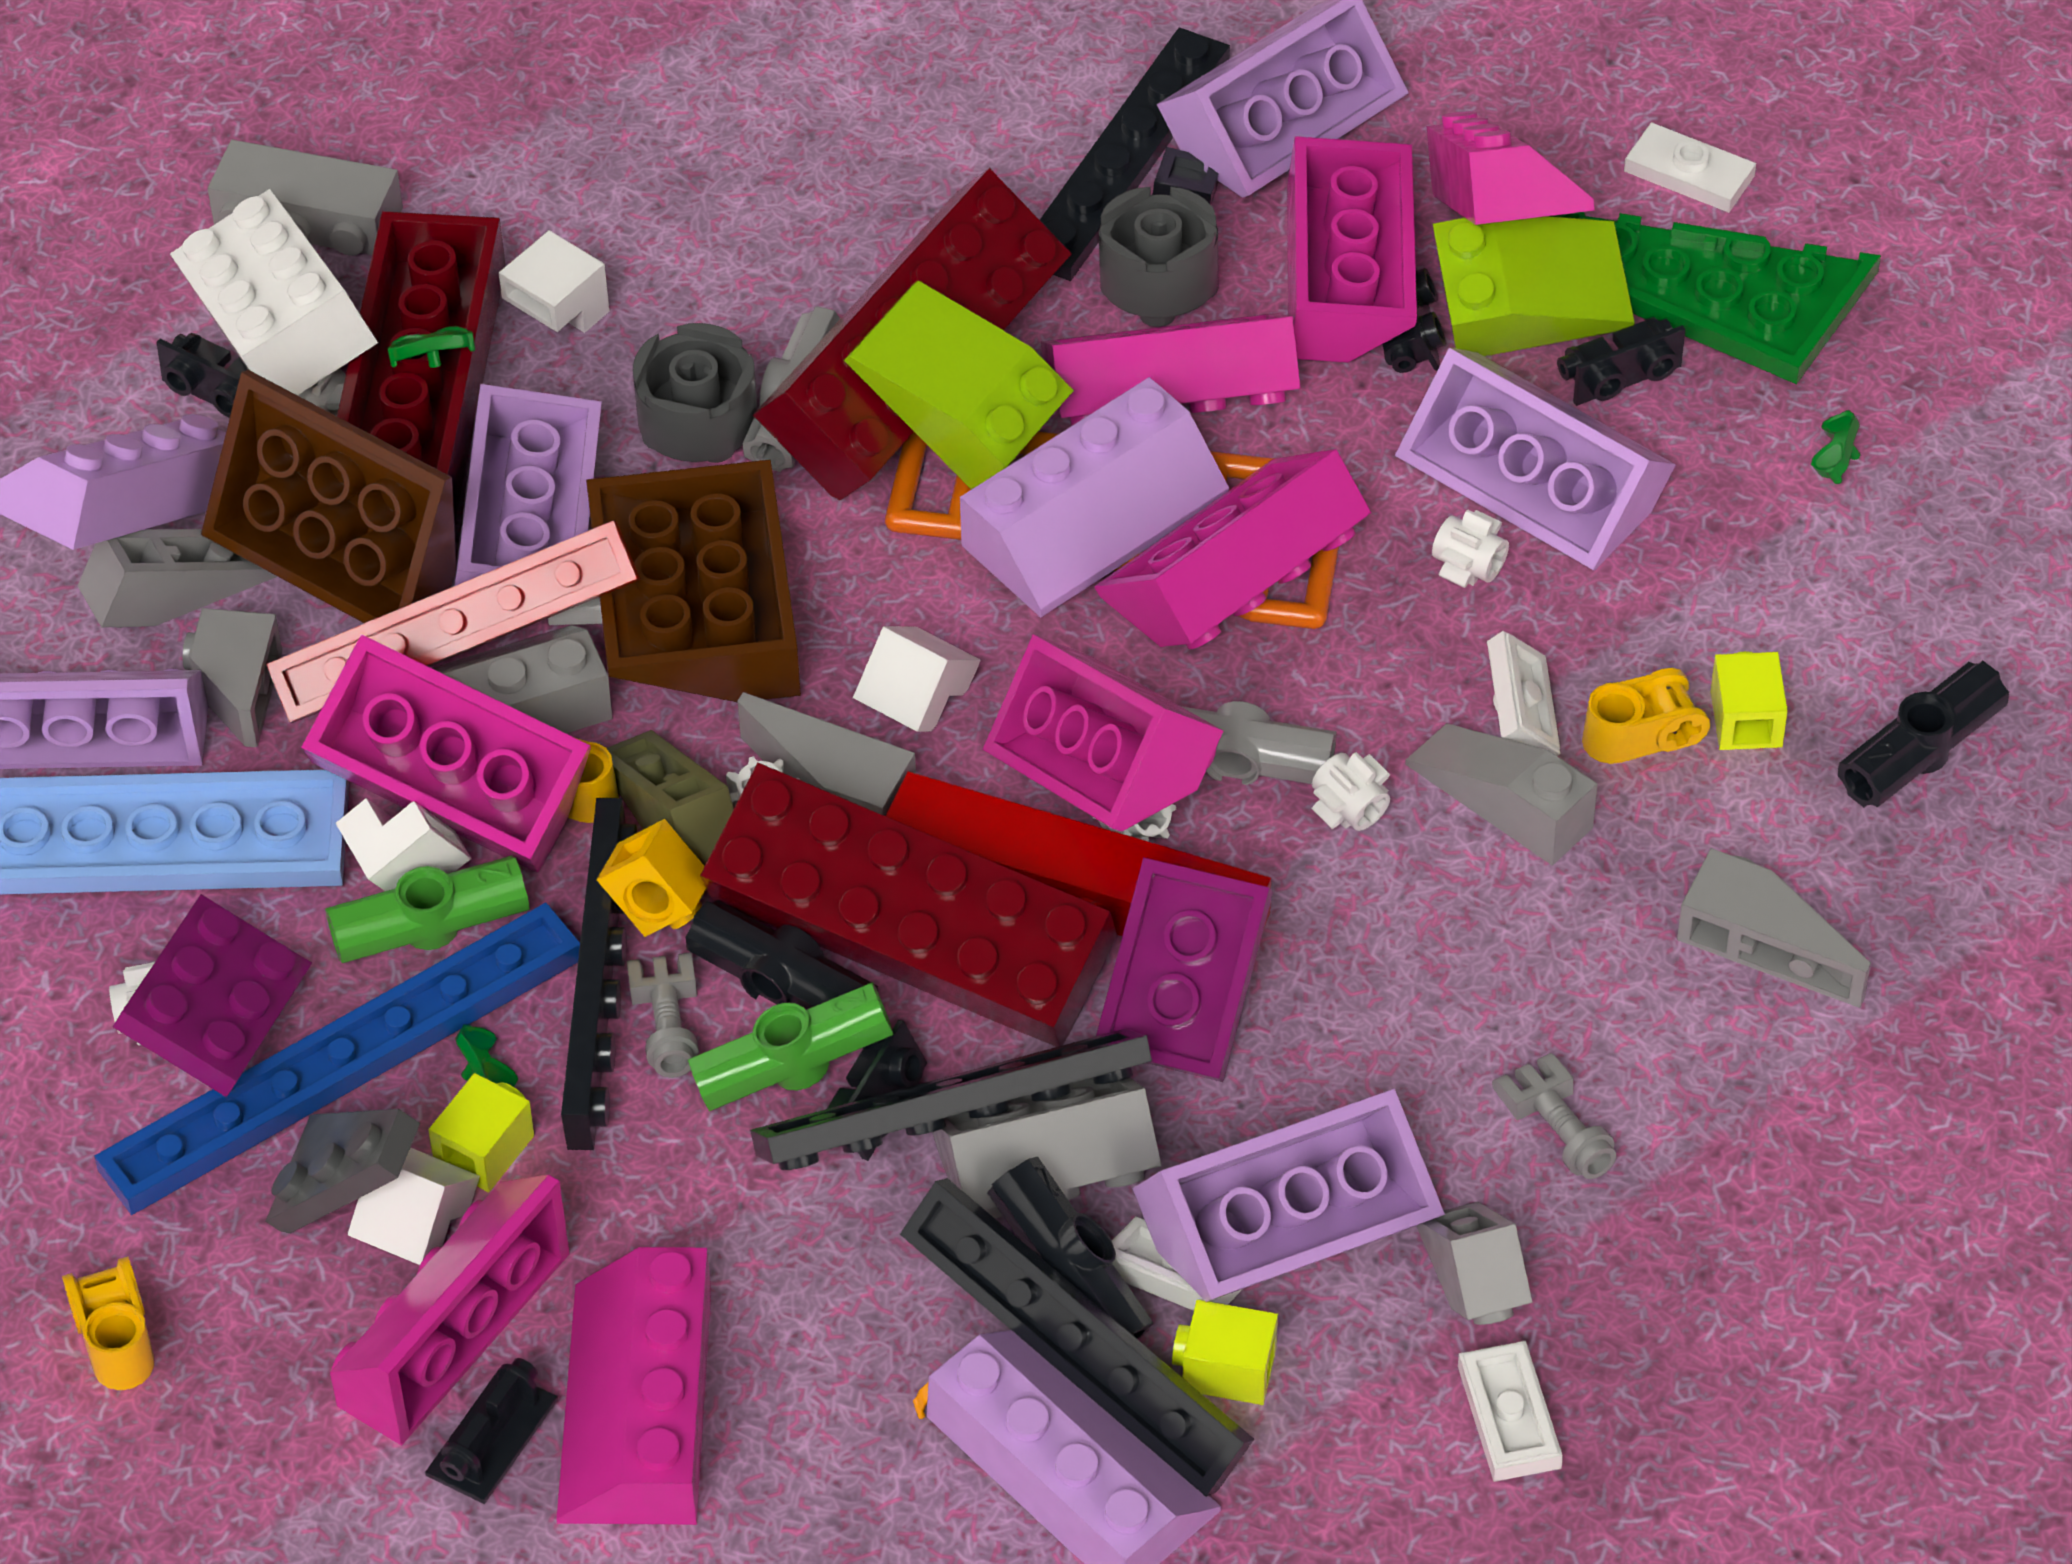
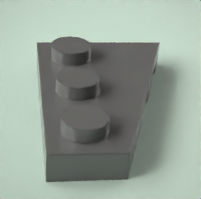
[265,1109,420,1234]

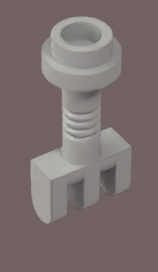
[626,952,699,1078]
[1492,1053,1616,1179]

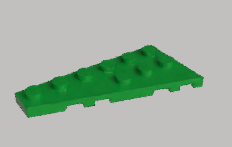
[1548,212,1881,384]

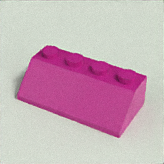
[1426,111,1594,225]
[1287,136,1417,363]
[1041,313,1301,426]
[1094,449,1371,649]
[301,634,591,873]
[982,634,1223,832]
[330,1174,570,1446]
[556,1247,711,1525]

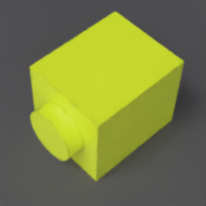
[1710,651,1788,750]
[428,1073,534,1193]
[1172,1300,1278,1405]

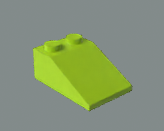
[1433,216,1635,356]
[844,280,1074,490]

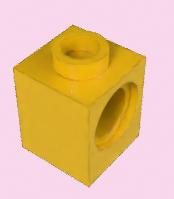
[597,819,706,937]

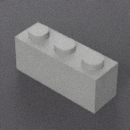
[207,139,403,256]

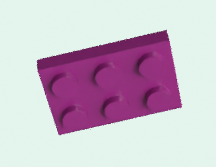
[1096,857,1273,1082]
[113,894,312,1097]

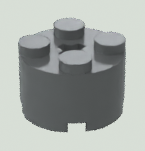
[1099,187,1218,327]
[633,323,758,463]

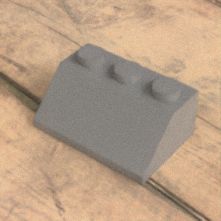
[432,625,613,733]
[932,1078,1161,1218]

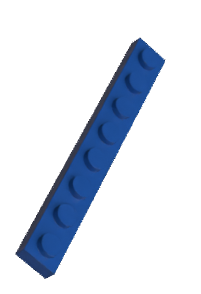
[94,902,580,1216]

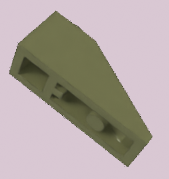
[607,730,734,866]

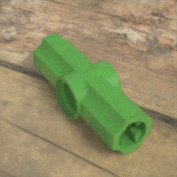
[325,856,530,963]
[688,982,893,1111]

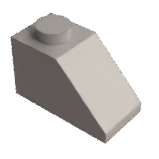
[182,608,282,747]
[1417,1202,1533,1325]

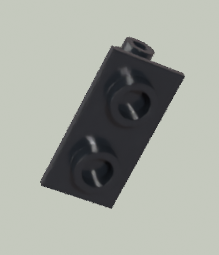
[1383,268,1446,373]
[1557,317,1685,406]
[156,333,248,418]
[827,1020,927,1161]
[425,1358,558,1504]

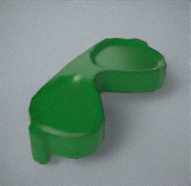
[387,326,475,368]
[1811,410,1861,484]
[455,1024,518,1087]

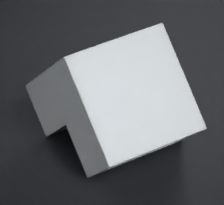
[499,230,610,333]
[853,626,981,732]
[336,798,471,891]
[348,1148,480,1265]

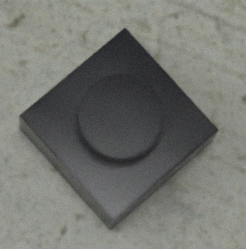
[1152,147,1219,205]

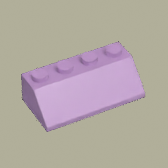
[1157,0,1409,198]
[1395,347,1676,570]
[960,377,1229,618]
[454,384,602,586]
[0,414,226,550]
[0,669,208,769]
[1132,1089,1445,1302]
[927,1330,1221,1564]

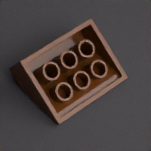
[201,369,456,623]
[586,459,801,703]

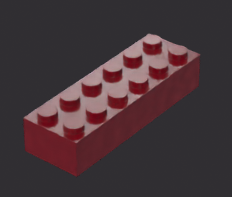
[753,167,1072,500]
[337,211,506,524]
[700,762,1117,1047]

